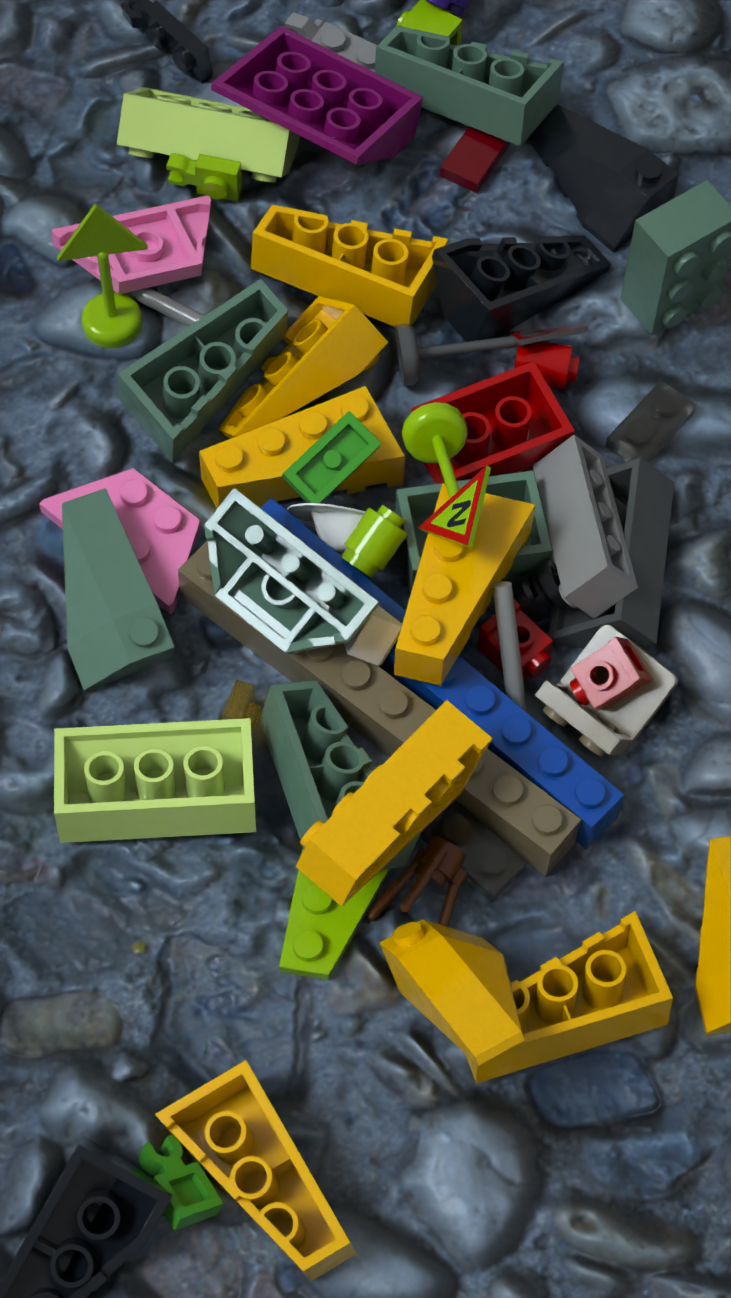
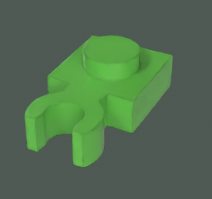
[138,1135,224,1231]

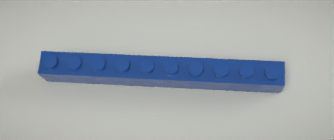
[261,498,624,850]

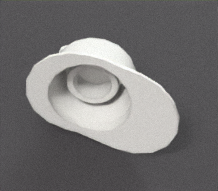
[287,503,366,556]

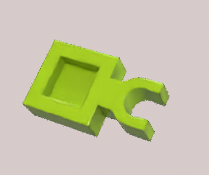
[166,153,242,202]

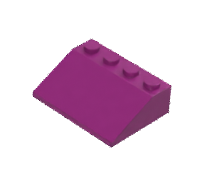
[211,26,423,165]

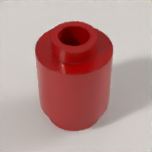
[514,341,580,390]

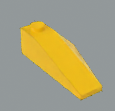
[218,296,388,438]
[695,836,731,1036]
[379,919,525,1066]

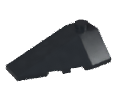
[528,104,679,253]

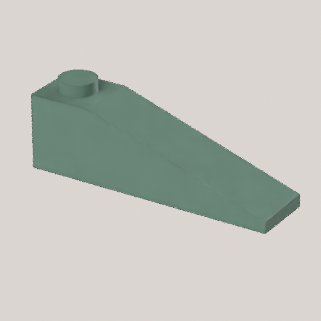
[62,488,175,692]

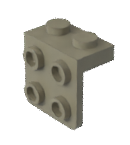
[535,625,677,757]

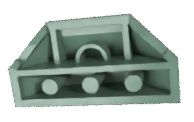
[204,488,380,654]

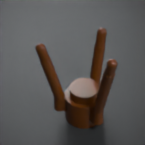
[367,836,468,927]

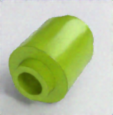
[341,505,408,578]

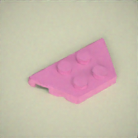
[52,195,211,294]
[39,468,201,614]

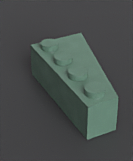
[375,26,564,146]
[118,279,289,463]
[259,680,421,870]

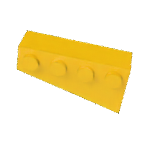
[251,205,449,327]
[199,386,405,509]
[394,483,535,686]
[295,700,493,907]
[465,911,673,1084]
[155,1060,357,1281]

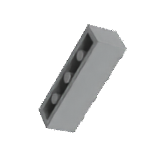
[533,435,638,618]

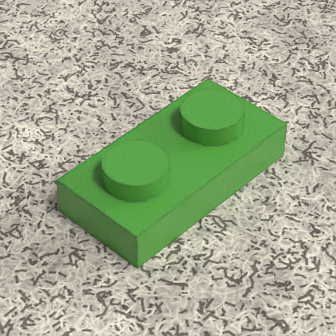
[282,411,382,503]

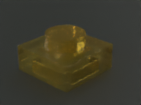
[220,680,261,732]

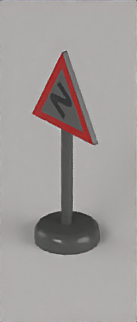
[395,324,588,387]

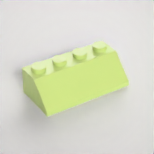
[116,87,301,182]
[54,718,256,843]

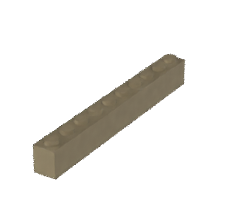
[178,540,581,876]

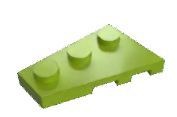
[279,848,391,981]

